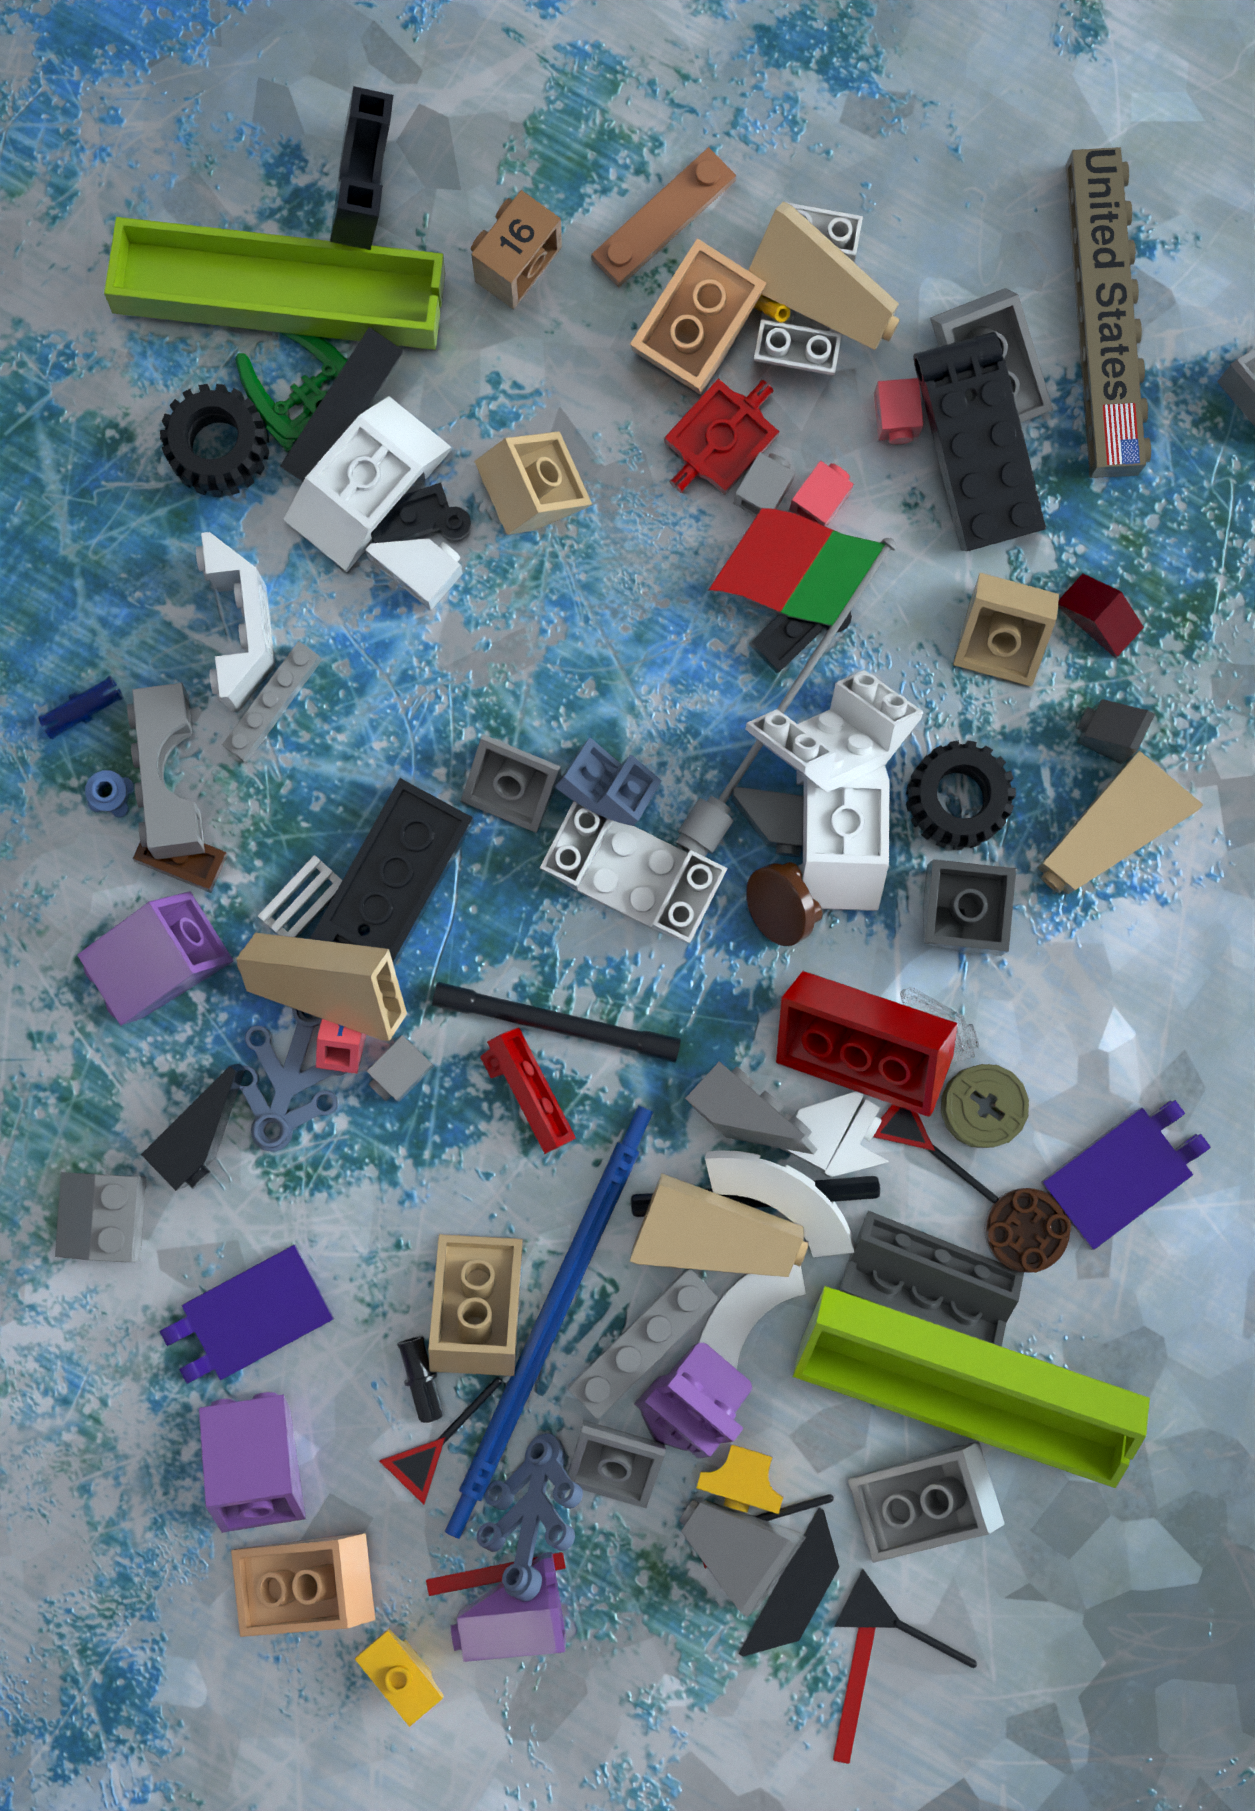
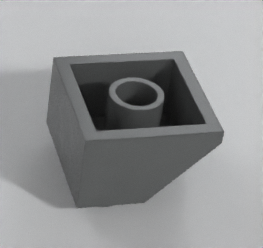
[923,859,1017,956]

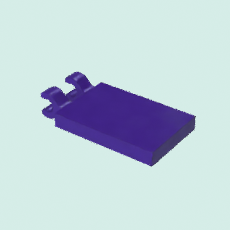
[1041,1100,1211,1250]
[159,1244,334,1384]

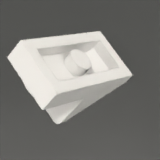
[821,1099,889,1177]

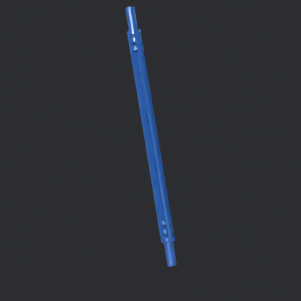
[445,1105,653,1539]

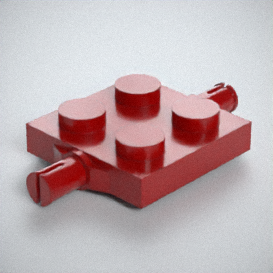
[664,378,780,495]

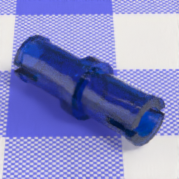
[38,676,124,740]

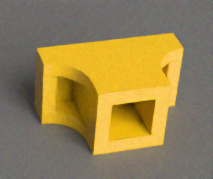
[696,1444,784,1514]
[355,1628,444,1727]

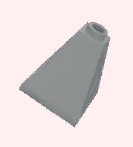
[679,1500,806,1617]

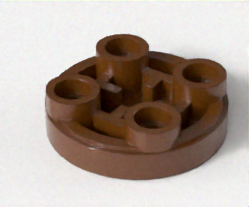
[746,862,822,946]
[984,1188,1071,1273]

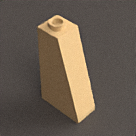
[748,201,900,350]
[1037,751,1203,894]
[236,933,407,1041]
[630,1173,808,1277]

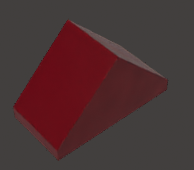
[1058,573,1144,658]

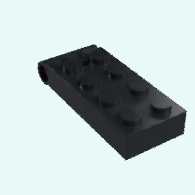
[913,331,1046,551]
[310,778,474,966]

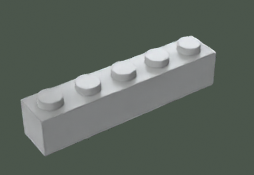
[222,641,322,763]

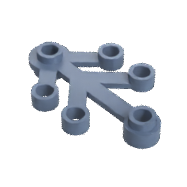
[239,1008,347,1152]
[477,1433,583,1602]

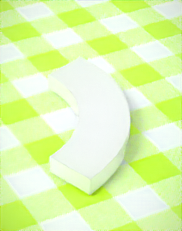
[705,1150,855,1258]
[699,1264,806,1369]

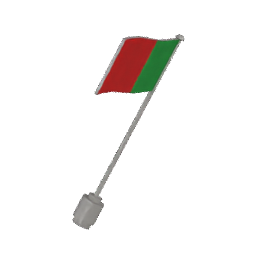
[675,508,896,857]

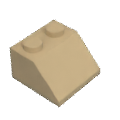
[474,431,592,535]
[953,573,1059,687]

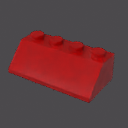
[776,971,958,1117]

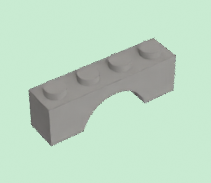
[127,683,205,859]
[568,1268,719,1420]

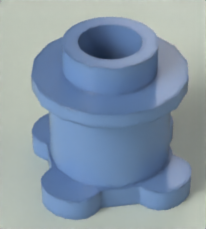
[85,770,134,818]

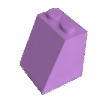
[77,891,234,1026]
[199,1392,306,1533]

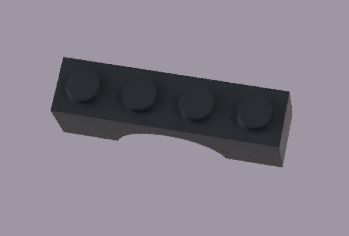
[330,86,394,250]

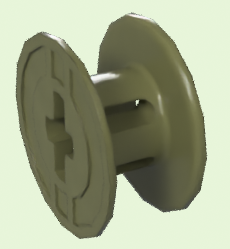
[940,1064,1029,1148]

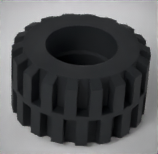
[160,384,269,497]
[906,740,1016,850]

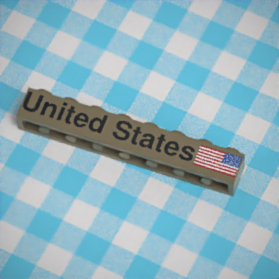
[1065,147,1151,478]

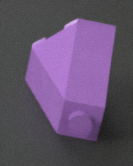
[451,1552,566,1662]

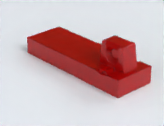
[480,1027,576,1154]

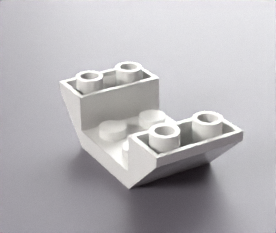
[754,202,863,375]
[283,396,452,572]
[196,532,275,712]
[745,670,923,793]
[797,765,889,911]
[540,801,728,944]

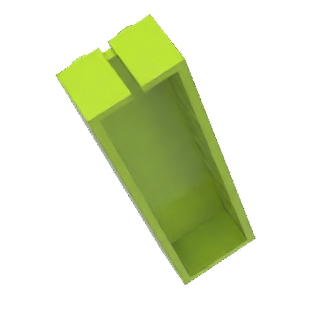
[104,217,446,350]
[792,1286,1150,1488]

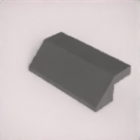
[839,1210,1024,1347]

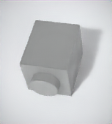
[733,452,795,516]
[367,1035,434,1102]

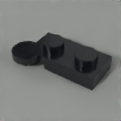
[371,483,471,543]
[748,611,852,673]

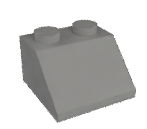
[55,1172,146,1262]

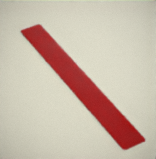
[426,1552,566,1596]
[833,1627,876,1764]

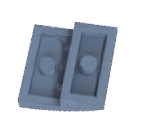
[555,738,662,826]

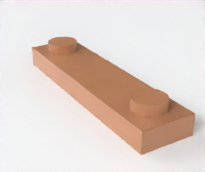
[591,147,736,288]

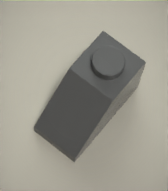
[1076,699,1155,764]
[731,787,804,857]

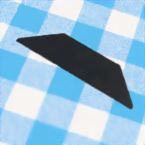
[739,1508,840,1657]

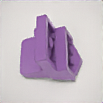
[634,1343,752,1458]

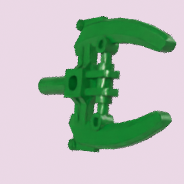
[235,332,347,453]

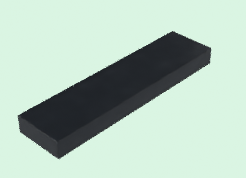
[280,327,405,482]

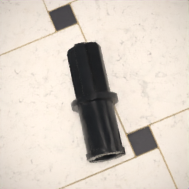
[397,1336,443,1423]

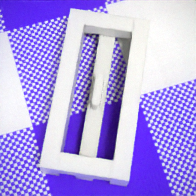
[258,855,342,938]

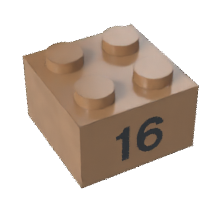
[471,190,562,310]

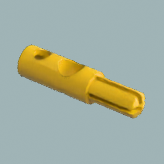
[754,294,791,323]

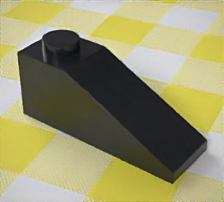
[141,1063,245,1191]

